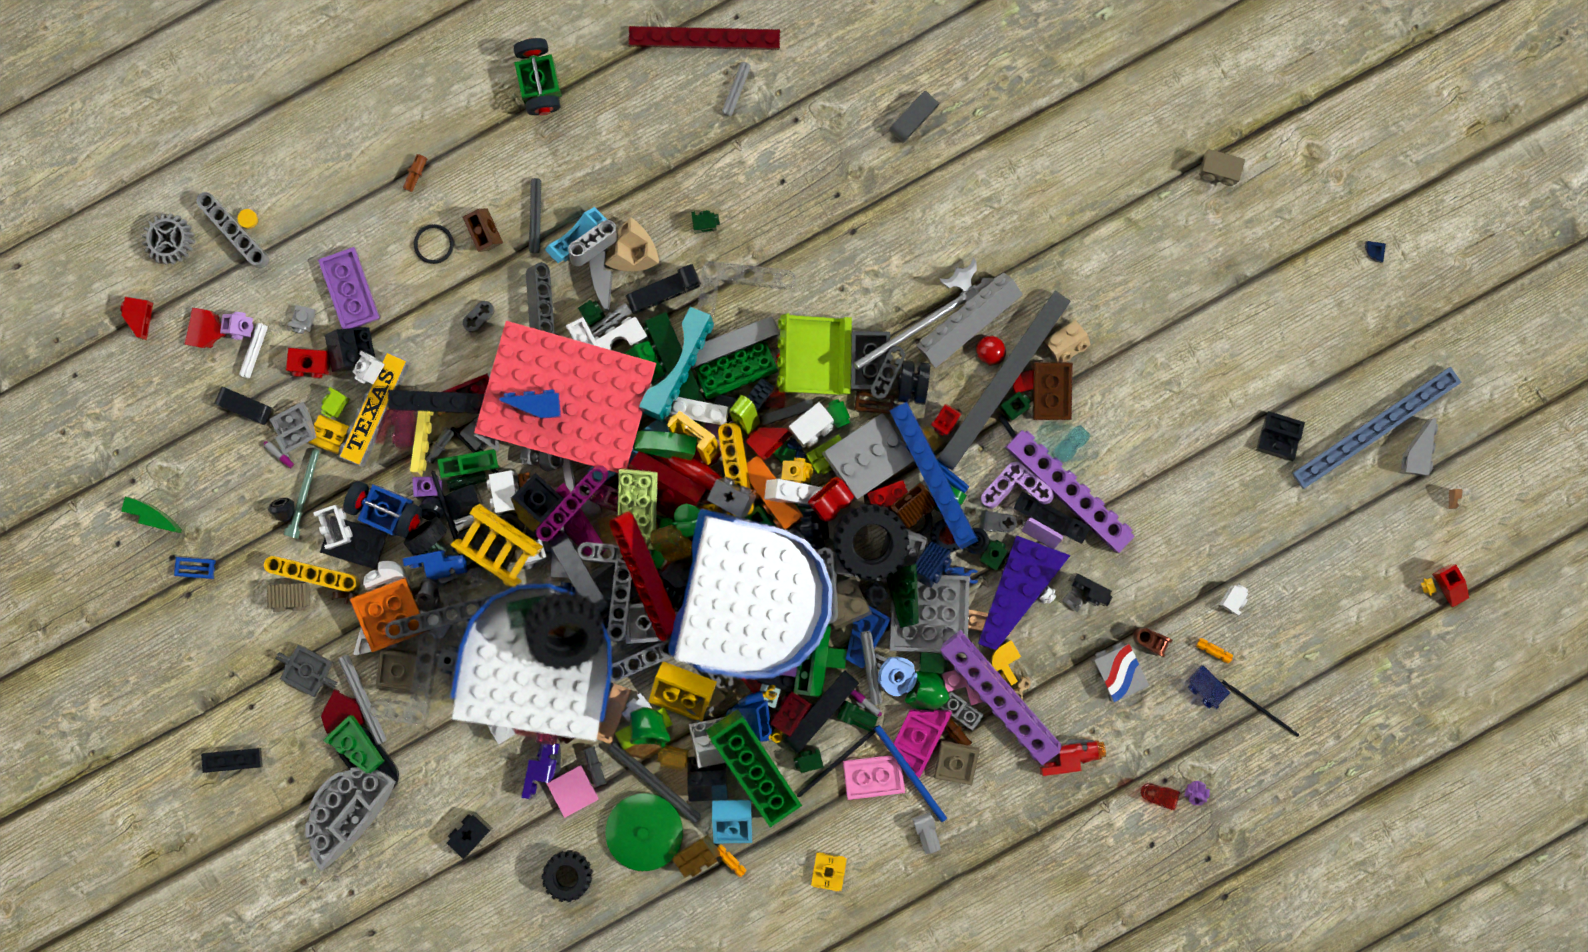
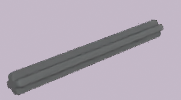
[608,742,701,823]

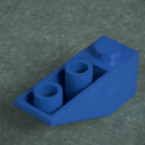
[499,390,561,419]

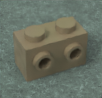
[1199,149,1245,186]

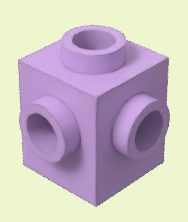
[220,312,253,340]

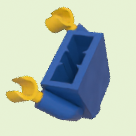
[726,685,782,743]

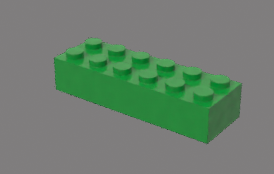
[705,709,802,827]

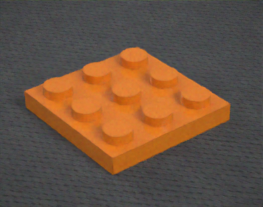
[350,577,427,653]

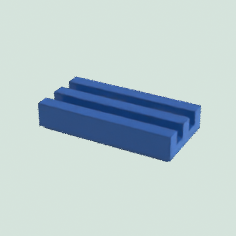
[174,557,216,579]

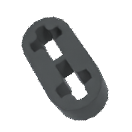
[463,301,495,332]

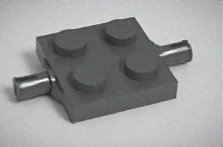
[275,645,338,697]

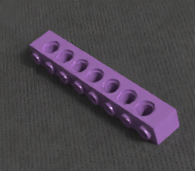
[1004,430,1134,553]
[941,630,1061,765]

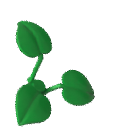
[649,504,700,569]

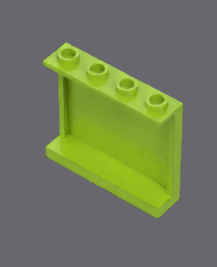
[777,313,852,396]

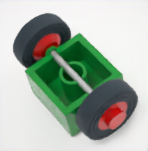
[514,38,562,116]

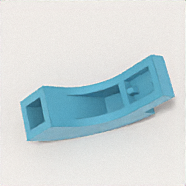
[545,207,607,263]

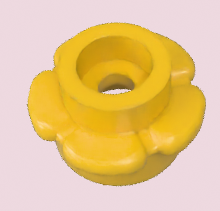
[1421,578,1437,596]

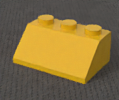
[648,661,717,722]

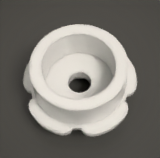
[1038,586,1056,604]

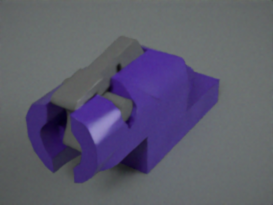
[522,741,561,799]

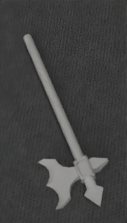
[854,257,995,370]

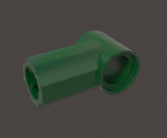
[837,700,878,732]

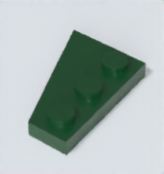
[887,564,919,628]

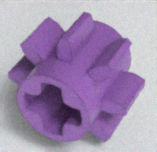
[1185,781,1210,805]

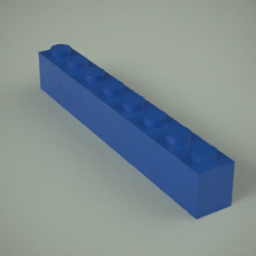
[890,402,978,549]

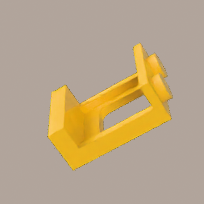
[667,410,720,465]

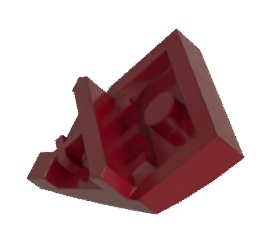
[321,688,365,734]

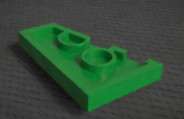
[323,715,384,773]

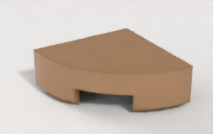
[1449,489,1463,509]

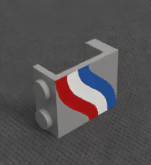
[1092,642,1149,702]

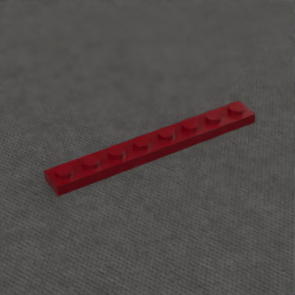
[629,26,780,50]

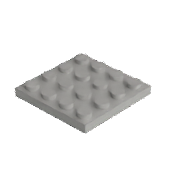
[890,575,970,653]

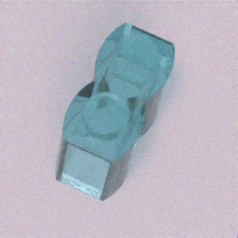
[1051,425,1091,463]

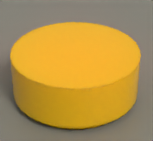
[238,209,258,229]

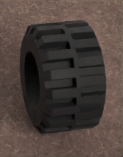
[541,850,593,902]

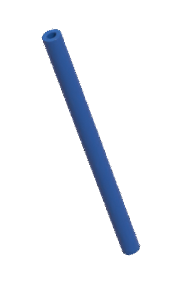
[874,725,947,823]

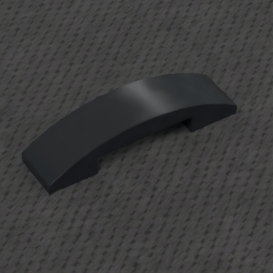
[1013,491,1091,544]

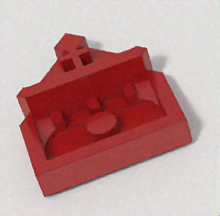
[184,307,227,348]

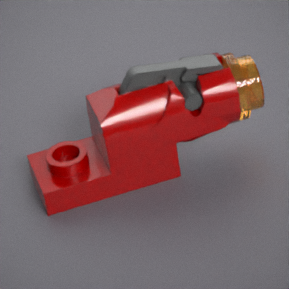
[1040,739,1106,776]

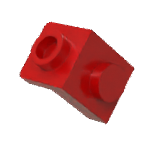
[931,404,962,435]

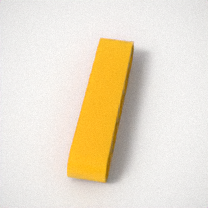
[264,556,360,592]

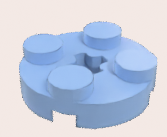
[877,657,917,696]

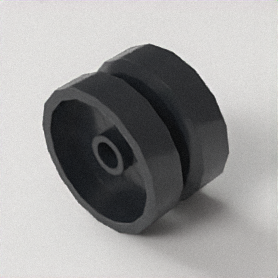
[898,360,930,405]

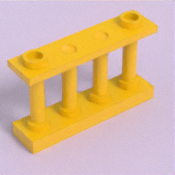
[451,504,544,587]

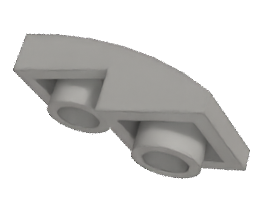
[941,691,984,731]

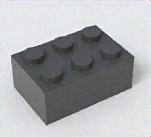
[851,331,890,392]

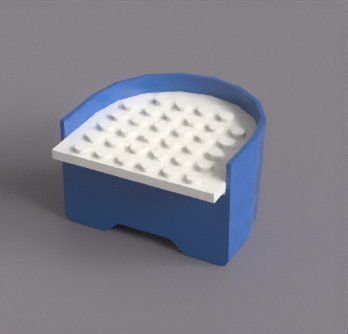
[669,509,832,679]
[451,584,612,741]

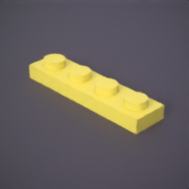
[410,411,434,477]

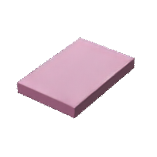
[843,755,905,800]

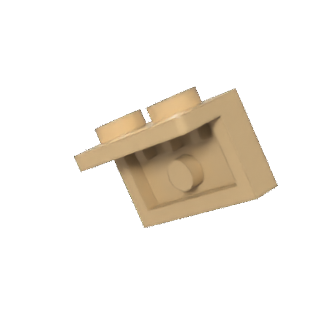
[1044,320,1091,362]

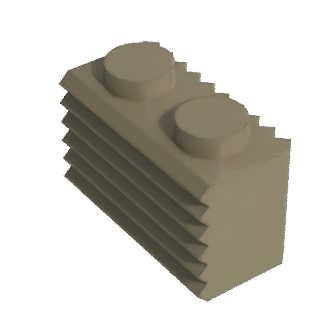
[267,583,310,612]

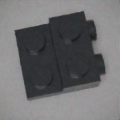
[1069,573,1113,606]

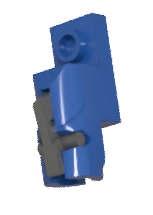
[403,550,468,583]

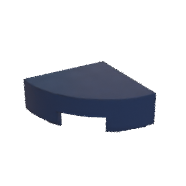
[1365,241,1386,263]

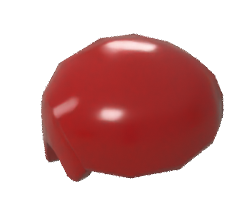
[976,335,1006,366]

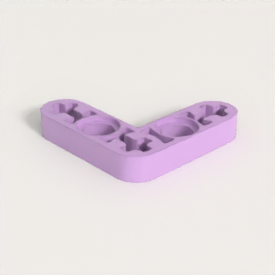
[981,462,1054,509]

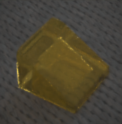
[922,426,943,452]

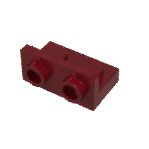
[770,692,811,737]

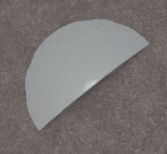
[305,767,395,871]

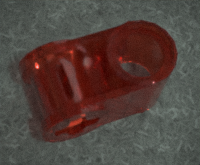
[1140,783,1180,811]

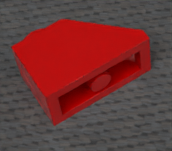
[120,297,154,340]
[746,428,792,461]

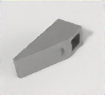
[1400,418,1438,477]

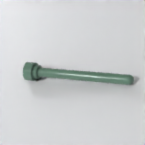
[283,448,320,539]

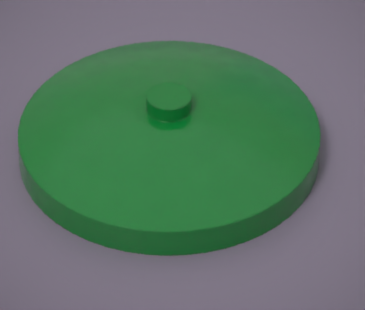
[605,793,683,872]

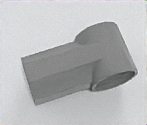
[912,812,941,854]

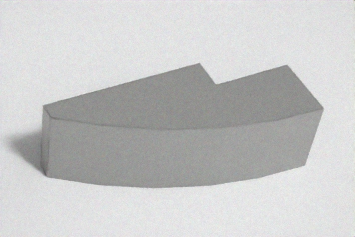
[590,251,613,311]

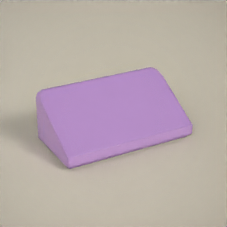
[1022,518,1063,549]

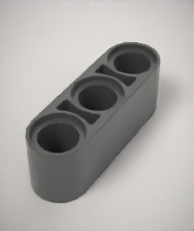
[889,90,940,143]

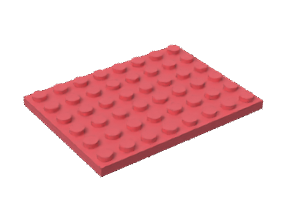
[474,321,656,473]

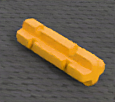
[1196,638,1233,663]
[717,844,747,877]

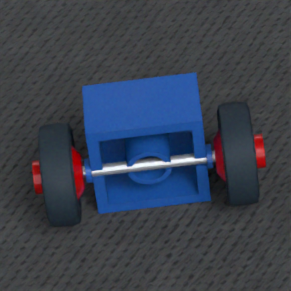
[343,481,422,539]

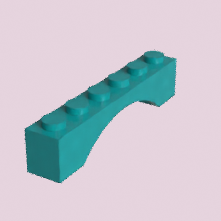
[639,307,714,421]

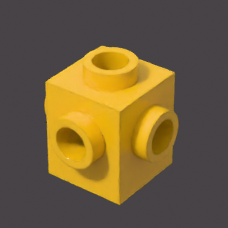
[781,458,813,484]

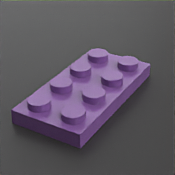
[318,247,380,329]

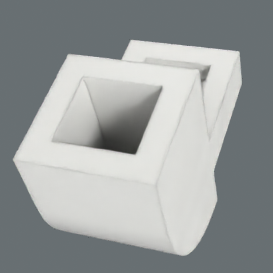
[364,561,410,591]

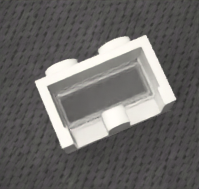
[313,505,353,550]

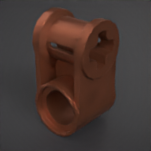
[1133,628,1173,657]

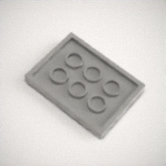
[822,413,914,501]

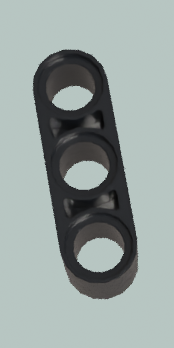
[214,386,273,425]

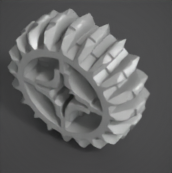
[142,213,195,265]

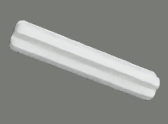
[239,323,268,378]

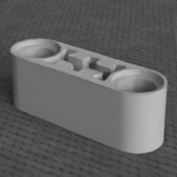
[568,220,617,266]

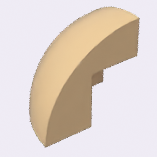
[605,218,659,271]

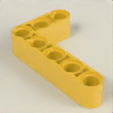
[698,423,754,516]

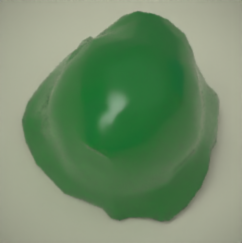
[905,671,949,710]
[630,707,670,748]

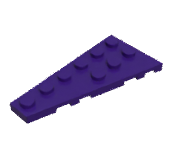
[977,535,1071,650]

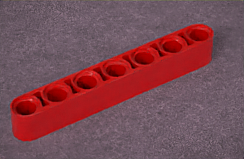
[610,511,676,641]

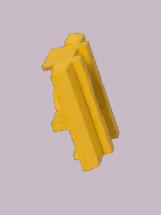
[308,414,350,455]
[811,852,847,891]

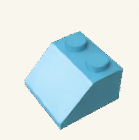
[712,800,752,844]

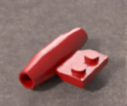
[653,441,722,491]

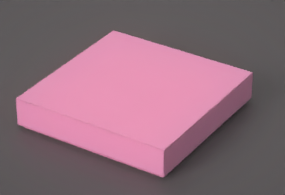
[547,765,599,818]

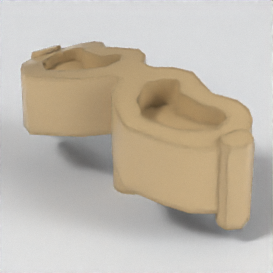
[1014,676,1031,700]

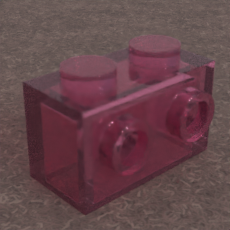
[391,410,417,449]

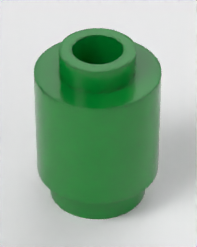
[826,399,851,429]

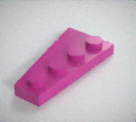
[556,483,607,557]

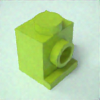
[321,387,350,418]

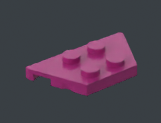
[893,710,952,778]

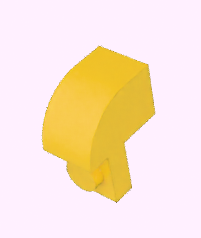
[990,640,1021,685]

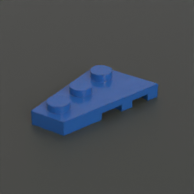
[846,606,891,669]

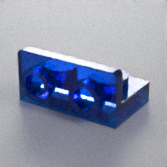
[1186,665,1231,710]

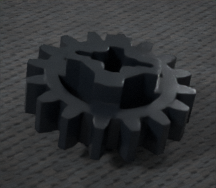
[800,508,828,550]

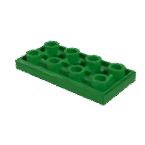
[695,341,778,400]

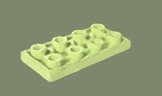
[617,469,658,550]

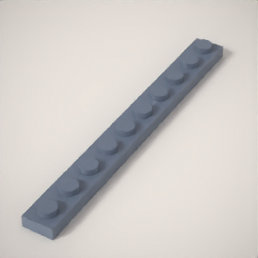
[1292,367,1462,489]

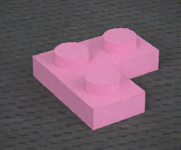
[942,667,985,705]

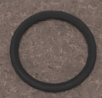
[414,224,454,264]

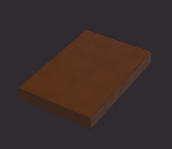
[1033,362,1073,420]

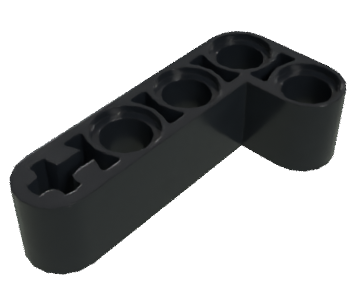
[626,264,701,314]

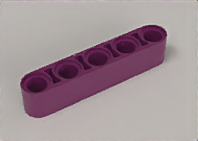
[536,465,608,541]

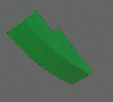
[633,431,698,460]
[437,449,499,478]
[121,496,182,533]

